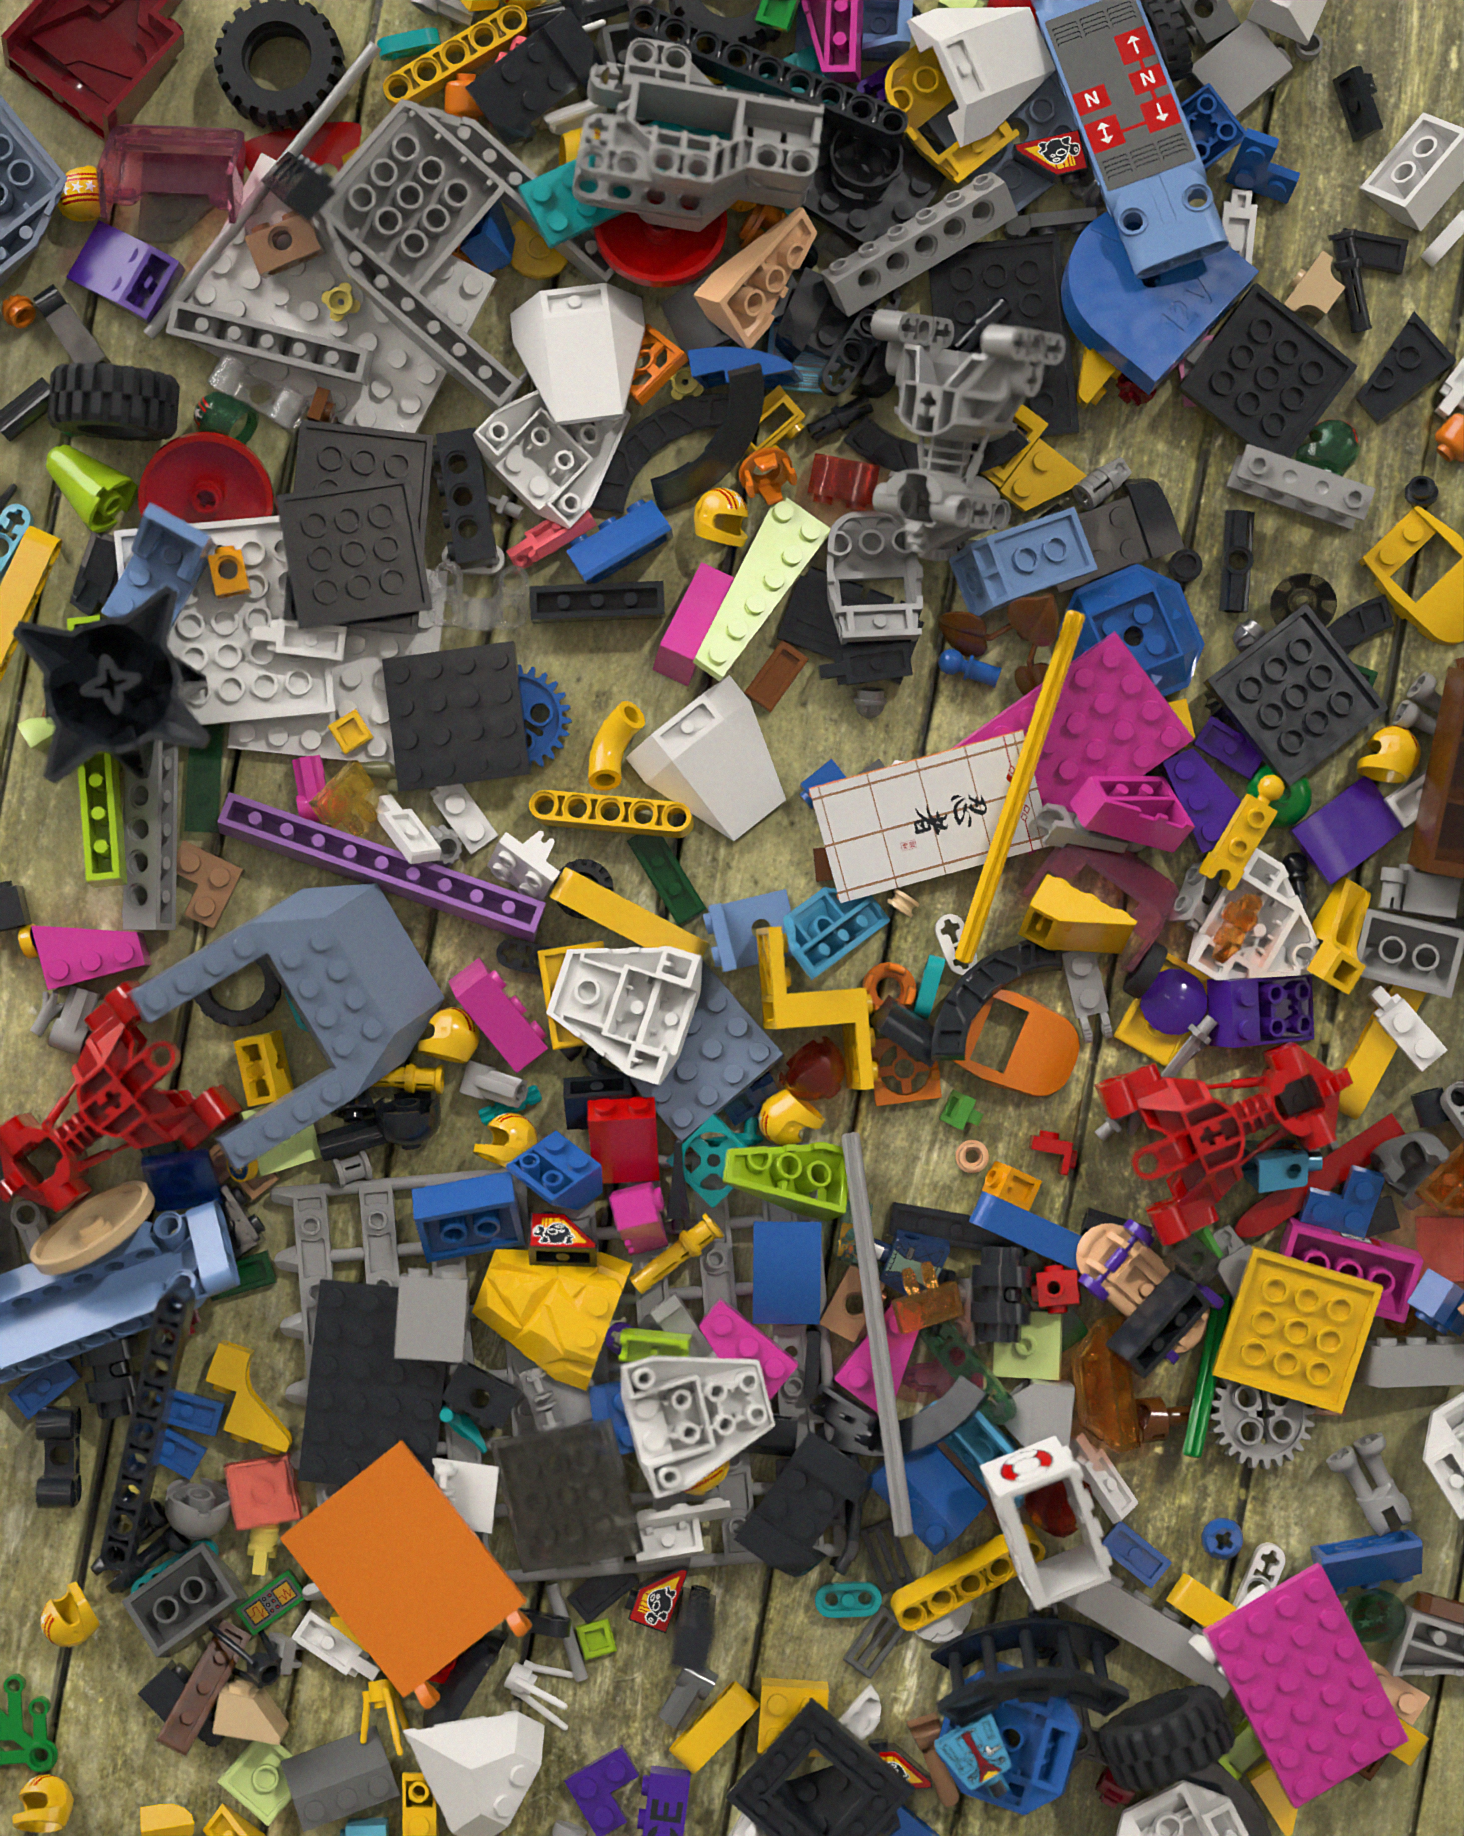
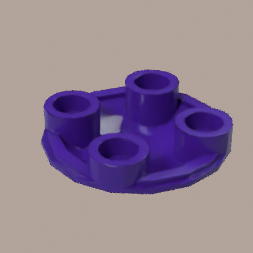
[1140,969,1207,1035]

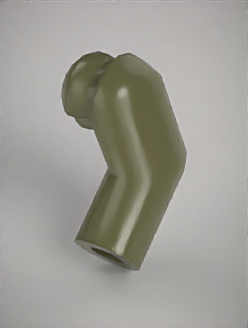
[360,761,403,796]

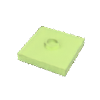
[239,1104,322,1177]
[993,1310,1063,1380]
[218,1741,294,1826]

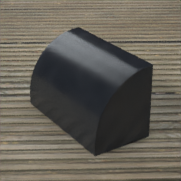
[869,995,935,1068]
[739,1415,798,1457]

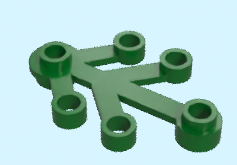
[0,1673,59,1772]

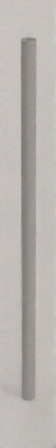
[143,41,381,340]

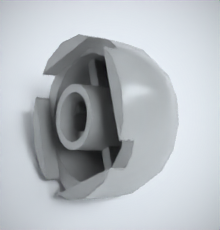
[165,1478,232,1540]

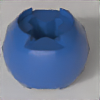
[1201,1518,1243,1560]

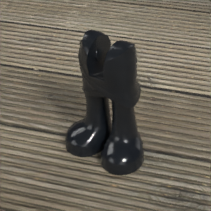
[90,1498,192,1594]

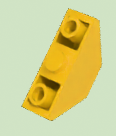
[402,1772,440,1836]

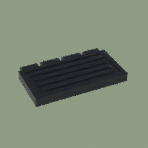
[777,566,925,685]

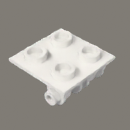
[432,1458,499,1533]

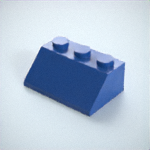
[566,499,673,584]
[411,1171,526,1263]
[870,1445,989,1556]
[1310,1529,1423,1595]

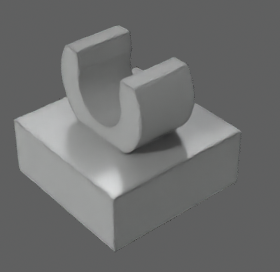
[266,1632,305,1675]

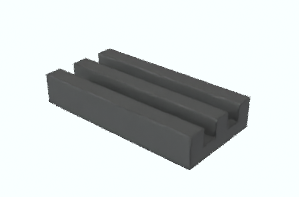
[843,1604,906,1679]

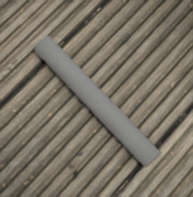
[545,1582,588,1682]

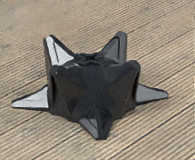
[12,585,211,785]

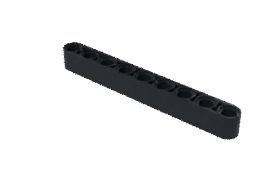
[628,4,908,150]
[100,1283,196,1571]

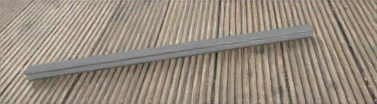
[841,1132,913,1537]

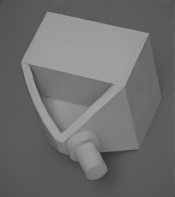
[982,1378,1075,1448]

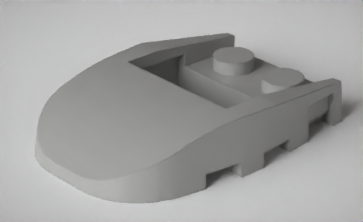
[827,510,924,645]

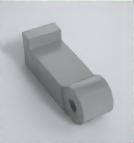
[650,1292,718,1358]

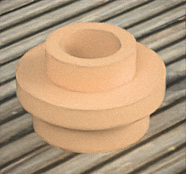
[955,1140,989,1173]

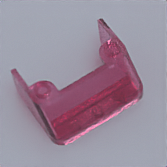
[96,124,245,224]
[1019,843,1179,972]

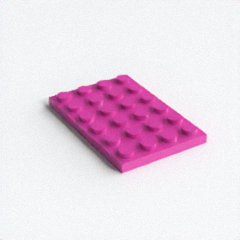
[951,631,1194,855]
[1202,1563,1409,1809]

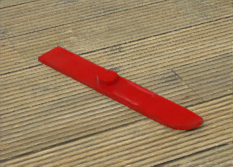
[1234,1113,1405,1238]

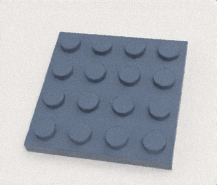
[622,960,785,1143]

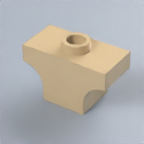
[1283,251,1345,320]

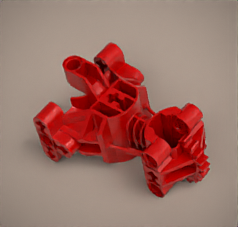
[0,981,244,1213]
[1094,1042,1353,1246]

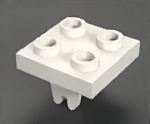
[487,831,560,902]

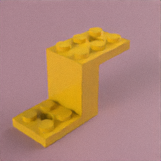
[756,926,878,1090]

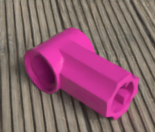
[292,755,335,822]

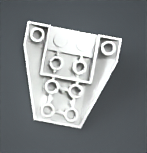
[907,7,1055,147]
[510,283,645,426]
[473,390,631,529]
[626,675,786,841]
[621,1356,775,1498]

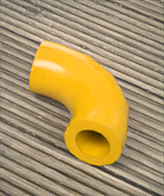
[588,701,645,791]

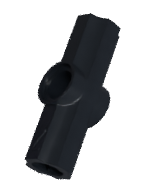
[526,0,630,34]
[1218,510,1255,613]

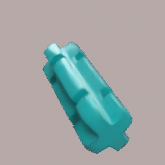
[478,1085,542,1126]

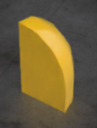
[140,1804,195,1836]

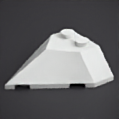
[1187,848,1319,980]
[402,1710,545,1836]

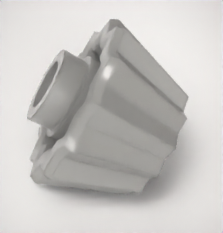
[428,824,462,868]

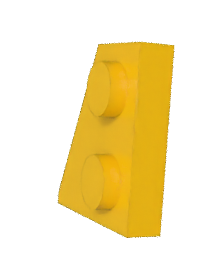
[998,438,1087,512]

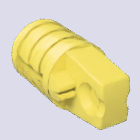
[247,1522,280,1576]

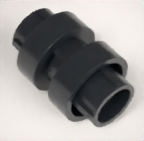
[970,1247,1032,1343]
[79,1334,142,1419]

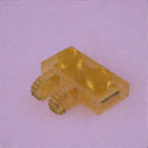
[309,760,377,837]

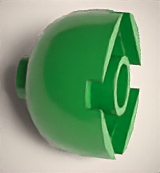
[1244,765,1312,829]

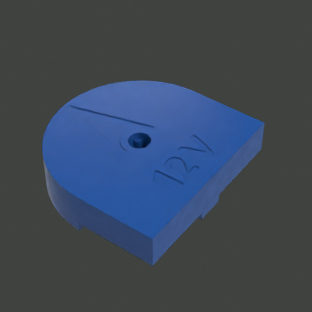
[1061,211,1259,395]

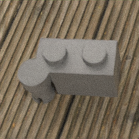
[1379,864,1461,919]

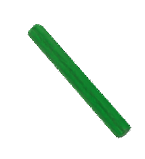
[1182,1293,1232,1458]

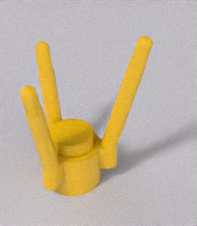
[360,1678,410,1756]

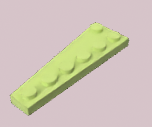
[693,494,831,682]

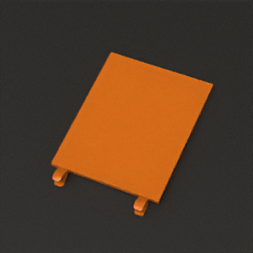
[280,1440,532,1709]

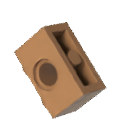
[244,211,327,279]
[820,1262,888,1343]

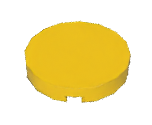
[511,220,569,281]

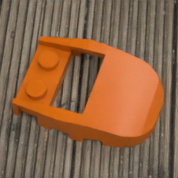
[953,988,1080,1097]

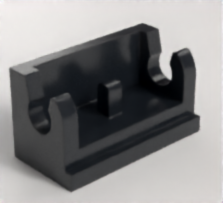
[809,1383,881,1451]

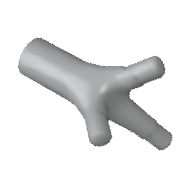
[30,990,65,1036]

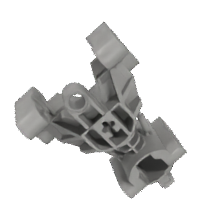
[871,309,1065,562]

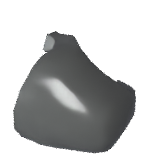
[1370,1131,1451,1210]

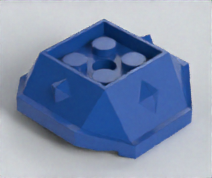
[1056,564,1205,697]
[935,1661,1082,1815]

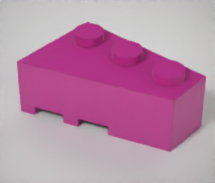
[652,562,735,686]
[1070,776,1195,853]
[833,1296,922,1413]

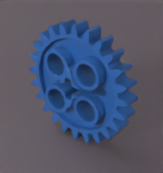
[518,664,572,770]

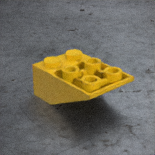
[1018,874,1137,954]

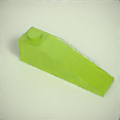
[723,1142,848,1222]

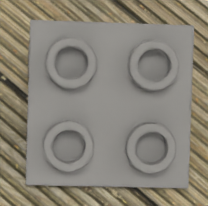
[518,1366,594,1437]

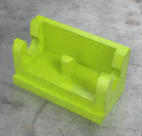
[619,1327,692,1363]
[1218,1717,1264,1781]

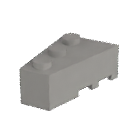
[1352,1335,1464,1388]
[1385,1604,1464,1676]

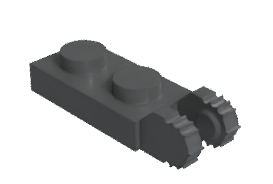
[1003,207,1097,240]

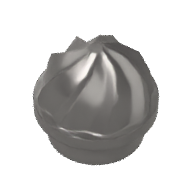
[1233,618,1267,652]
[853,687,887,719]

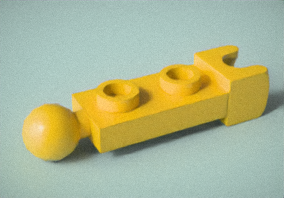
[1199,775,1284,891]

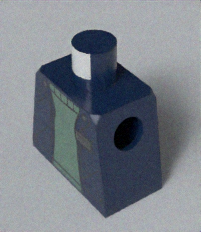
[874,1229,950,1307]

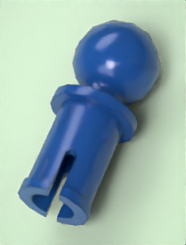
[938,649,1002,688]

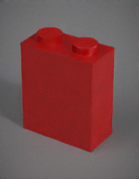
[588,1097,660,1184]

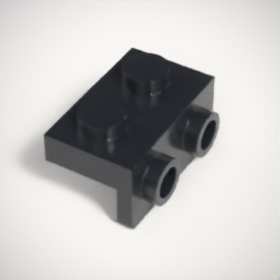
[195,1183,266,1260]

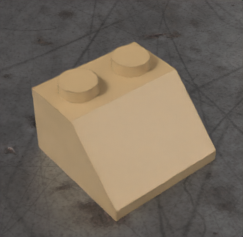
[212,1677,289,1745]

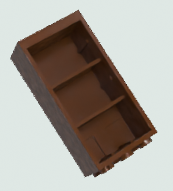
[1407,662,1464,879]

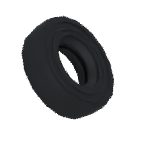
[1123,941,1168,999]

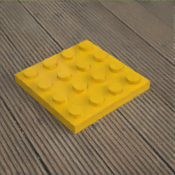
[1211,1246,1383,1414]

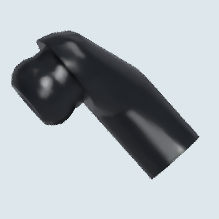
[582,1046,624,1076]

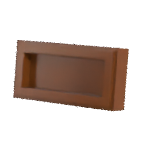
[744,640,809,713]

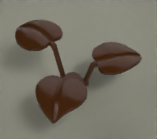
[938,594,1058,696]

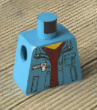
[1240,1139,1323,1193]
[934,1712,1012,1799]

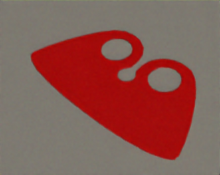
[238,121,362,172]

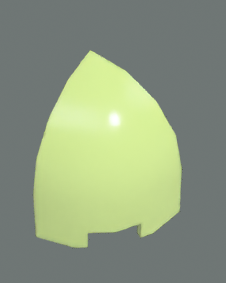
[17,717,55,752]

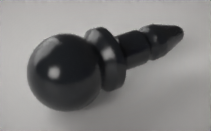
[1282,852,1310,912]

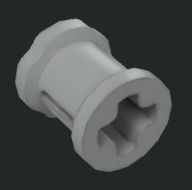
[331,1150,373,1188]

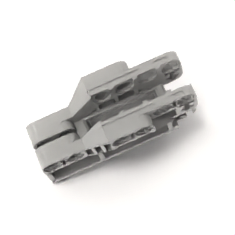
[572,38,824,232]

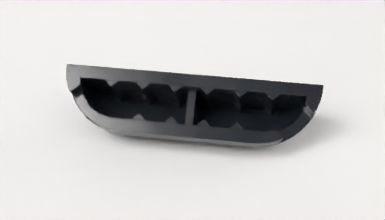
[423,1629,508,1729]

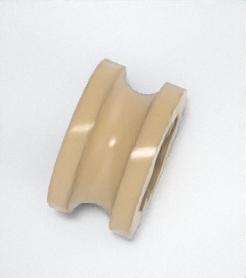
[887,888,920,918]

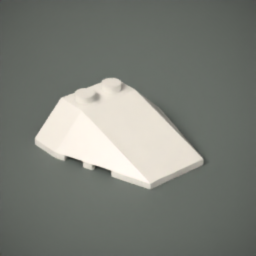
[546,946,702,1086]

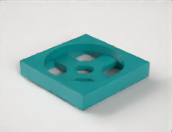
[666,1114,748,1208]

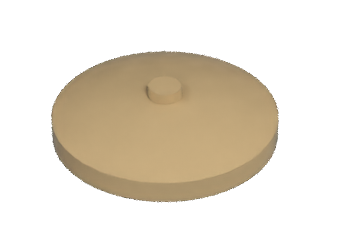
[30,1181,155,1275]

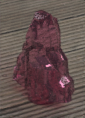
[902,1344,984,1399]

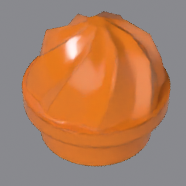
[1,294,36,328]

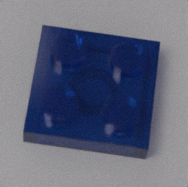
[141,1149,223,1212]

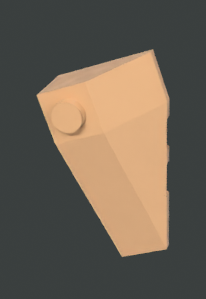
[693,207,817,349]

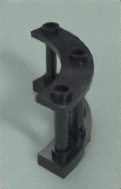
[931,1618,1130,1728]

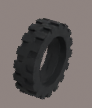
[1140,0,1193,83]
[194,955,282,1027]

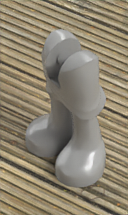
[1392,672,1442,737]
[1326,1432,1412,1537]

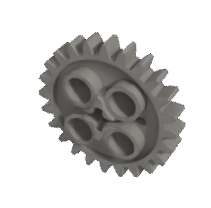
[1209,1377,1315,1469]

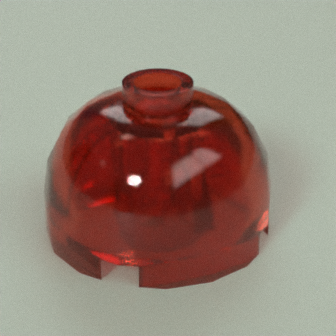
[779,1036,846,1102]
[1026,1478,1092,1538]

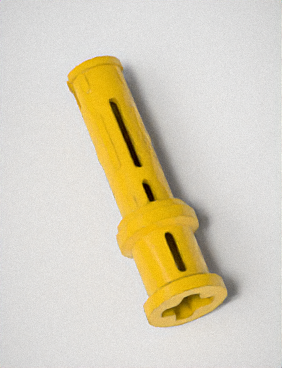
[371,1063,445,1094]
[629,1212,724,1295]

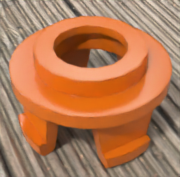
[737,203,788,249]
[739,447,797,505]
[861,962,916,1013]

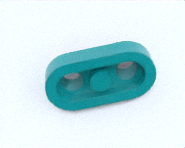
[815,1581,882,1618]

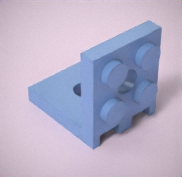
[703,889,793,972]

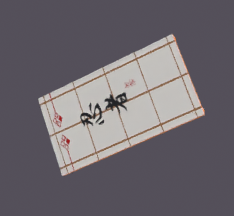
[809,730,1051,903]

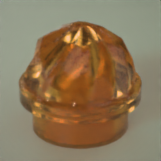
[1384,1306,1418,1337]

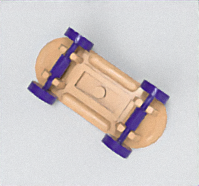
[1076,1218,1225,1365]

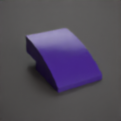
[1287,776,1406,885]

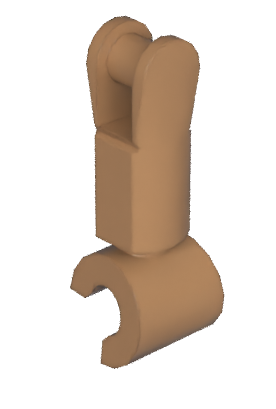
[906,1711,959,1807]

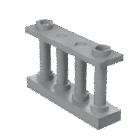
[1225,444,1376,531]

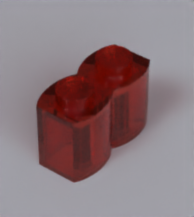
[807,453,881,511]

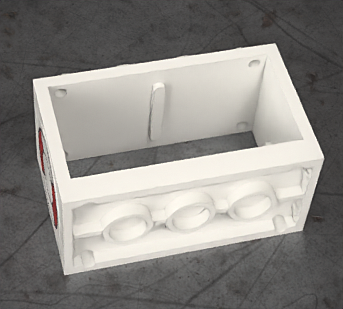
[980,1436,1113,1610]

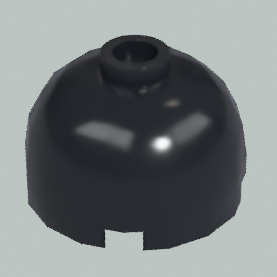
[374,1091,441,1150]

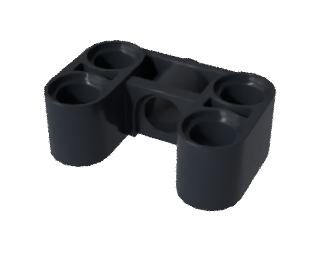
[36,1406,82,1509]

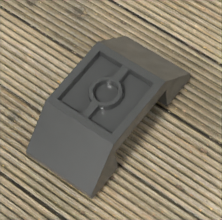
[660,273,797,365]

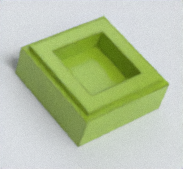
[576,1617,617,1660]

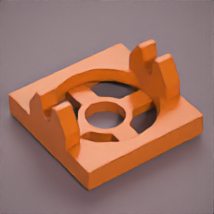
[628,323,689,406]
[871,1038,942,1106]

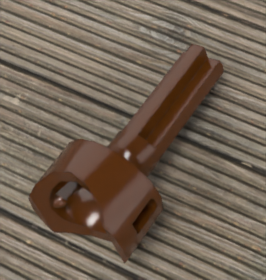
[1130,1396,1215,1444]

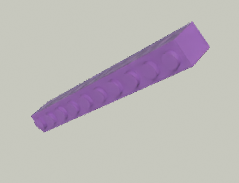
[217,792,546,943]

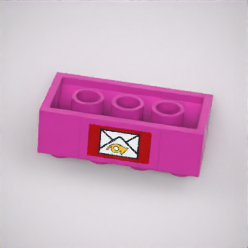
[1278,1217,1424,1323]

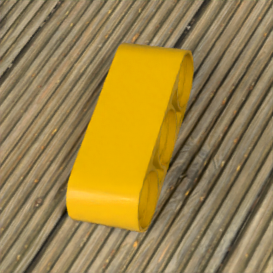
[669,1680,760,1774]

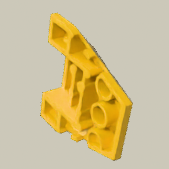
[472,1249,633,1391]

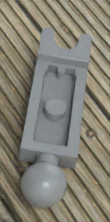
[1034,803,1146,853]

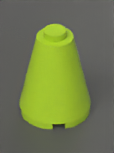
[46,445,138,533]

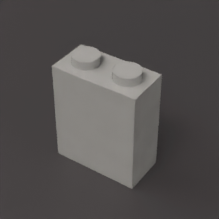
[1186,19,1293,119]
[394,1268,470,1362]

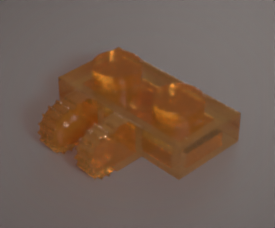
[1212,893,1263,964]
[891,1261,964,1334]

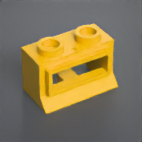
[745,385,806,456]

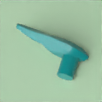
[704,1117,763,1147]
[440,1405,488,1454]

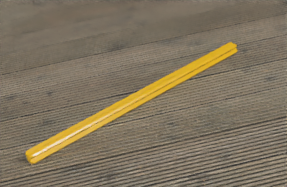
[955,610,1085,964]

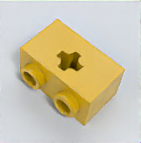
[233,1030,294,1107]

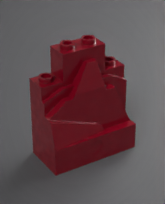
[1,0,185,146]

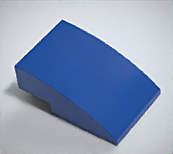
[687,347,804,390]
[753,1221,821,1324]

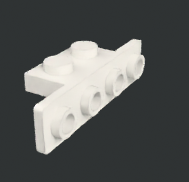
[596,1498,733,1566]

